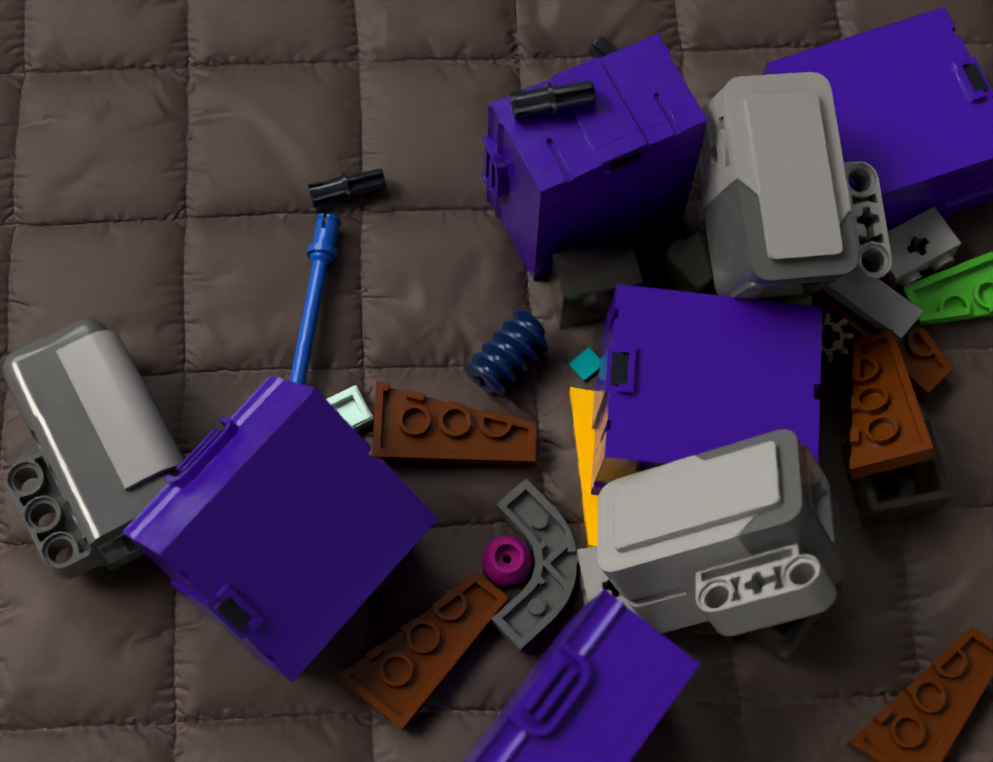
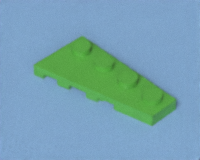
[899,251,993,326]

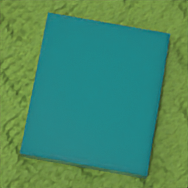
[568,347,601,382]

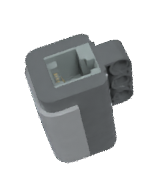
[2,317,184,580]

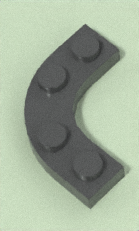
[491,478,577,653]

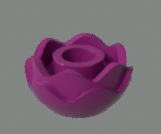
[481,535,533,586]

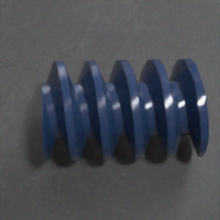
[463,308,548,397]

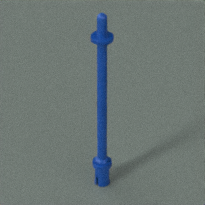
[290,213,341,385]

